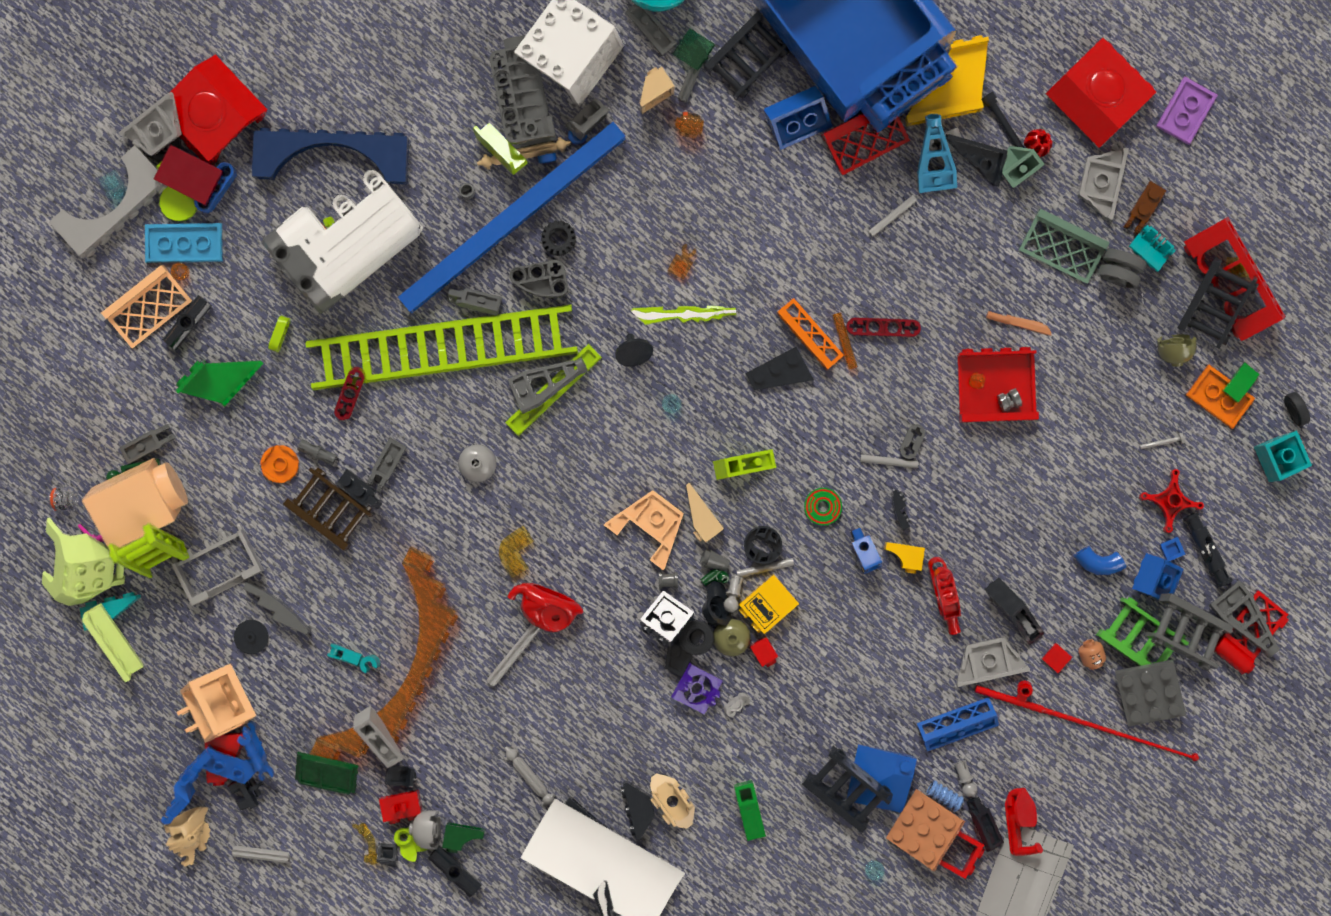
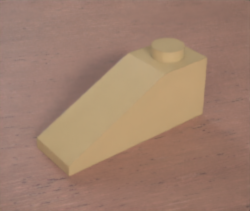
[686,483,724,543]

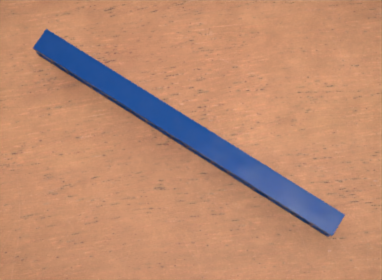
[398,121,626,313]

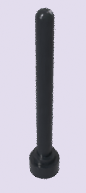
[981,91,1037,173]

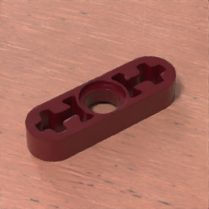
[334,367,365,420]

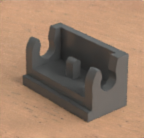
[566,98,610,141]

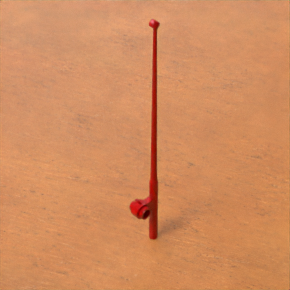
[974,680,1199,761]

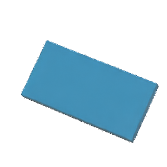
[145,223,223,263]

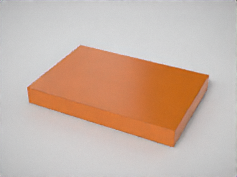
[1185,364,1255,429]

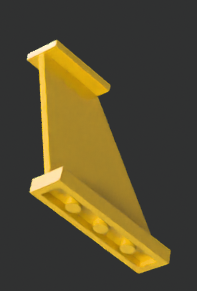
[905,35,989,126]

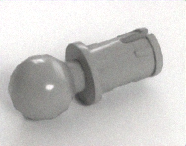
[724,575,743,612]
[954,760,977,797]

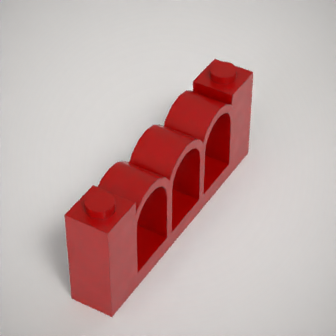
[1184,217,1286,342]

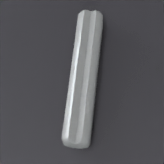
[232,846,290,863]

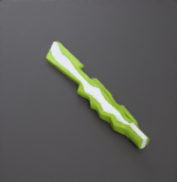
[631,306,736,325]

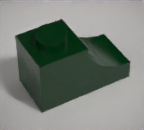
[442,822,486,853]

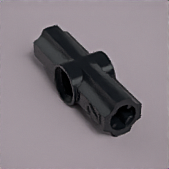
[162,295,212,350]
[428,845,482,897]

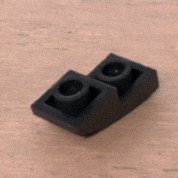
[891,490,910,531]

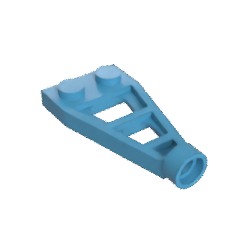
[917,114,957,193]

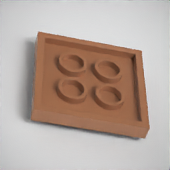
[886,789,965,871]

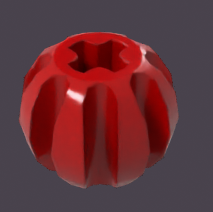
[1024,129,1053,157]

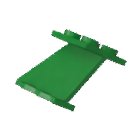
[176,360,264,407]

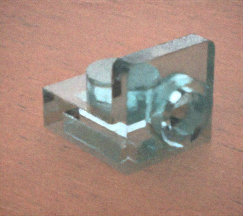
[99,170,127,200]

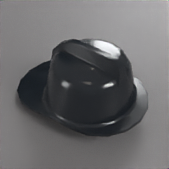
[702,582,732,626]

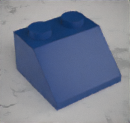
[1132,553,1184,600]

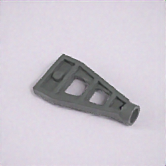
[508,357,588,414]
[1209,580,1280,658]

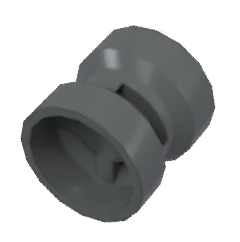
[997,388,1022,413]

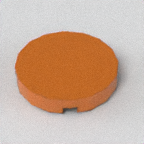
[261,445,299,483]

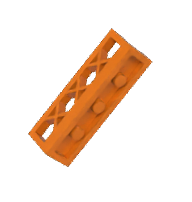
[777,298,844,370]

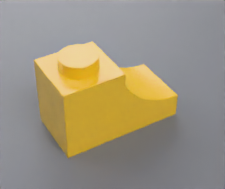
[884,542,925,574]

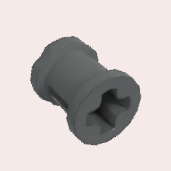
[659,572,678,589]

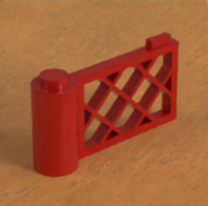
[1214,590,1289,674]

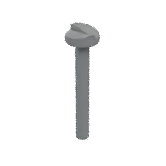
[1140,433,1186,449]

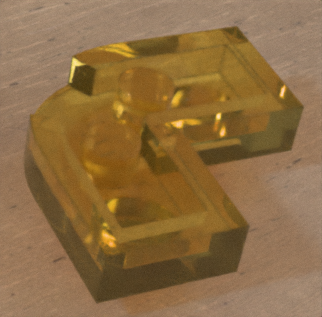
[499,525,534,578]

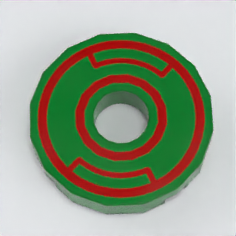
[804,488,842,525]

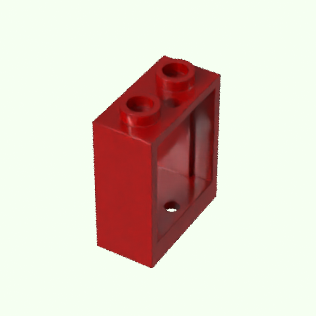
[939,830,985,879]

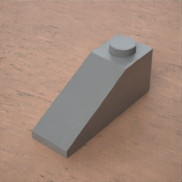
[353,706,404,768]

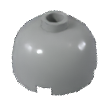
[458,444,497,482]
[409,810,441,850]

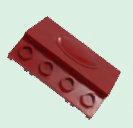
[1045,38,1157,148]
[169,54,268,166]

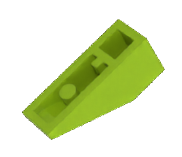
[713,449,776,480]

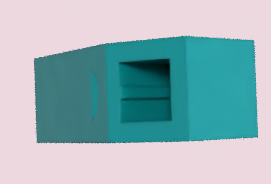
[79,592,141,631]

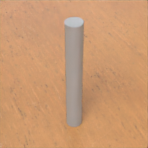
[868,195,917,237]
[860,454,918,468]
[737,558,794,577]

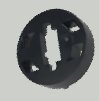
[744,526,782,565]

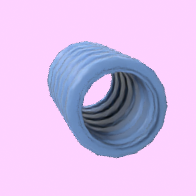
[927,781,964,812]

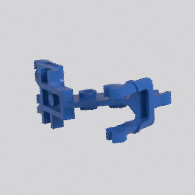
[161,721,274,824]

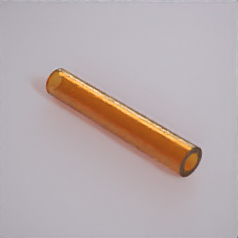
[832,312,858,370]

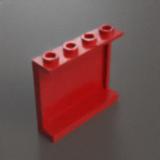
[957,347,1039,423]

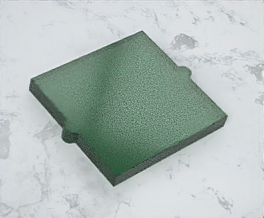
[672,28,716,71]

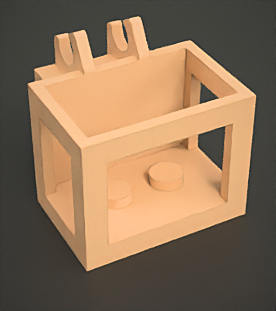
[177,664,256,743]

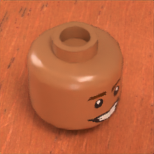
[1078,639,1106,670]

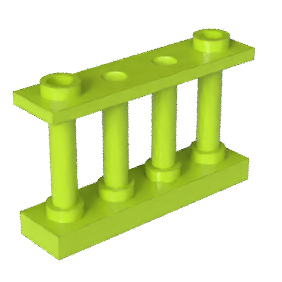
[108,523,190,578]

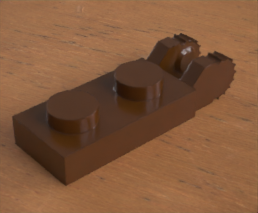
[1123,181,1166,235]

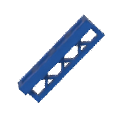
[917,697,999,752]

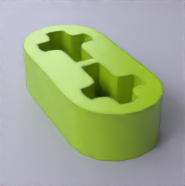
[268,315,291,352]

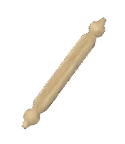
[477,137,571,170]

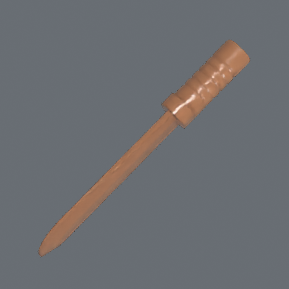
[986,311,1052,336]

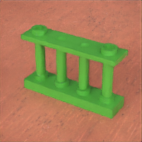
[1096,597,1189,666]

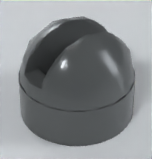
[459,183,475,200]

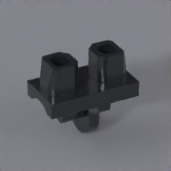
[228,778,263,810]

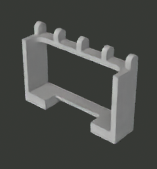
[171,523,264,606]

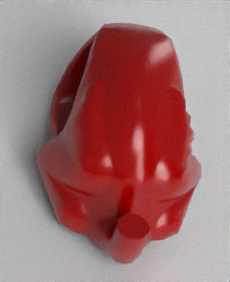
[507,583,583,632]

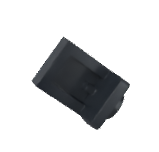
[385,765,416,788]

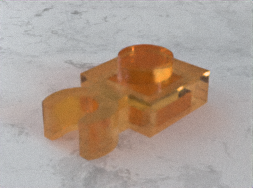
[667,244,696,280]

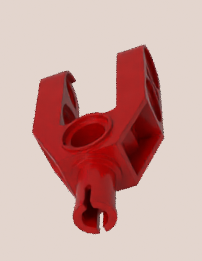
[928,557,961,635]

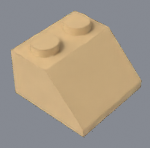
[640,67,674,114]

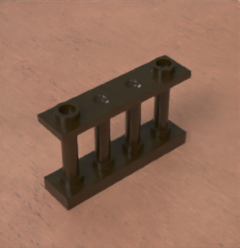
[283,467,374,551]

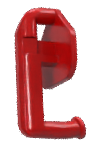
[1005,787,1043,856]

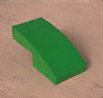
[1222,362,1259,403]

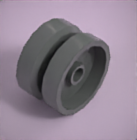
[1097,249,1147,289]

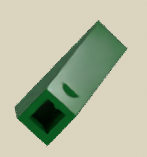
[734,780,766,841]

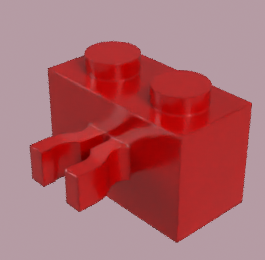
[379,790,423,824]

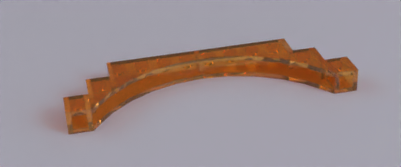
[310,546,459,760]

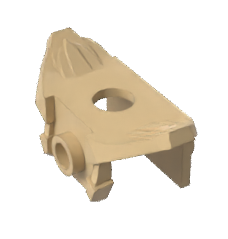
[650,773,695,829]

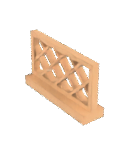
[101,265,192,349]

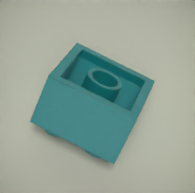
[1254,430,1312,482]

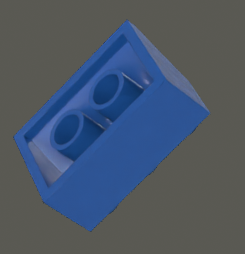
[764,86,832,150]

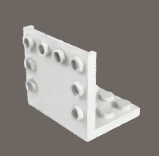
[514,0,624,107]

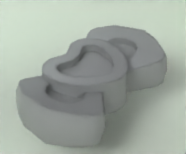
[723,693,750,717]

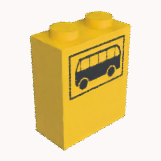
[739,574,799,634]

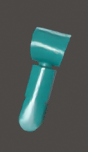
[327,643,380,673]

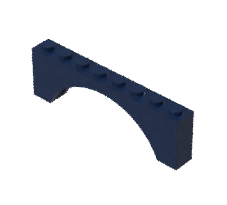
[252,128,409,185]

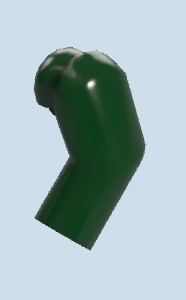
[700,569,730,587]

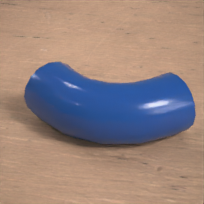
[1073,546,1127,575]

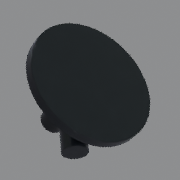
[615,334,653,367]

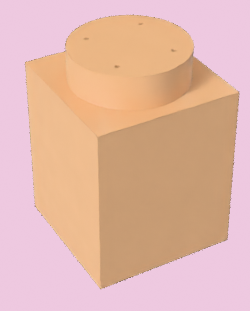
[82,458,188,550]

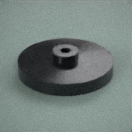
[234,620,269,654]

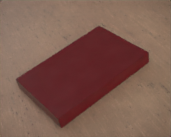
[153,145,223,205]

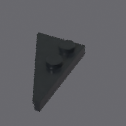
[945,134,1008,187]

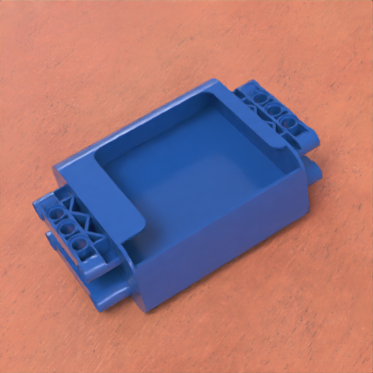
[752,0,957,133]

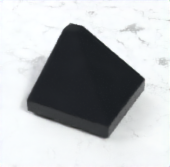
[376,843,398,867]

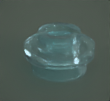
[662,394,681,413]
[865,860,885,880]

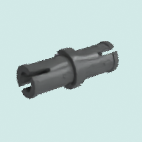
[297,439,337,466]

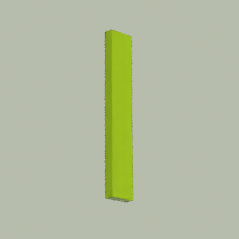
[505,344,602,436]

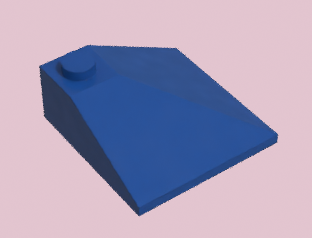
[847,744,917,813]

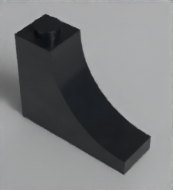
[984,578,1044,645]

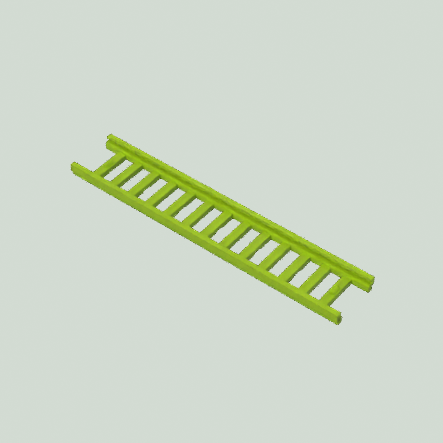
[305,305,578,391]

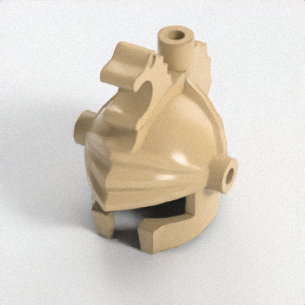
[164,807,211,866]

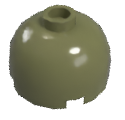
[1157,334,1197,367]
[713,618,751,657]

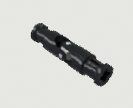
[1183,511,1233,587]

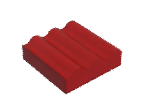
[1041,643,1072,673]

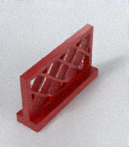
[821,113,910,175]

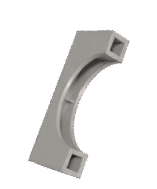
[49,145,168,258]

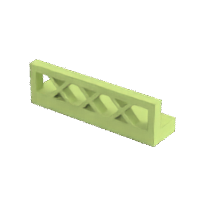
[82,604,143,682]

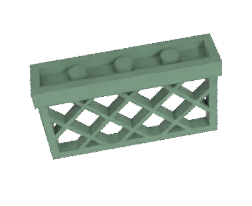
[1019,209,1110,284]

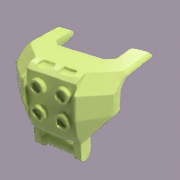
[42,518,125,606]

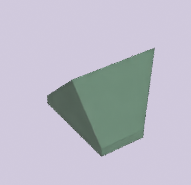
[1002,146,1045,188]

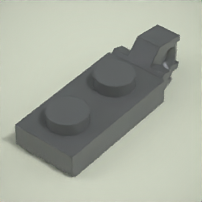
[447,288,502,316]

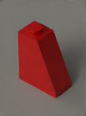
[204,733,245,786]

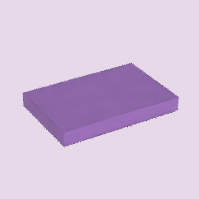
[1156,76,1218,145]

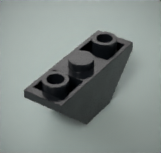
[620,781,655,840]

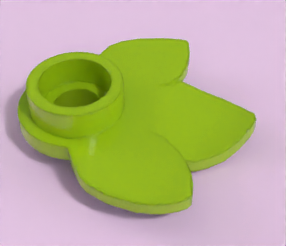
[394,827,428,862]

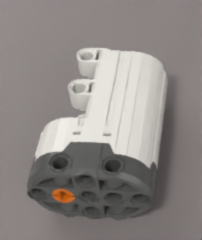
[261,170,423,314]

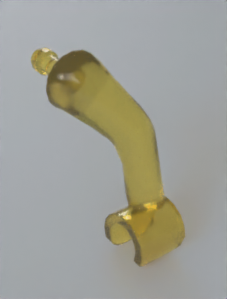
[352,823,377,865]

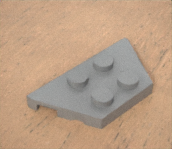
[119,92,181,156]
[1078,148,1129,221]
[956,637,1030,687]

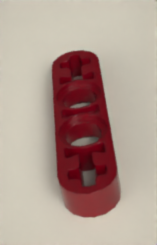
[846,318,921,337]

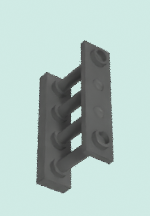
[1145,593,1233,671]

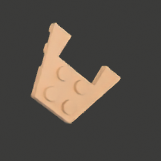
[604,490,684,570]

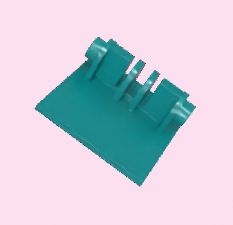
[1129,225,1176,272]

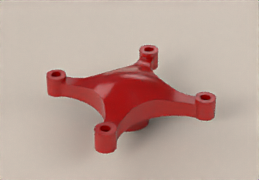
[1139,469,1204,533]

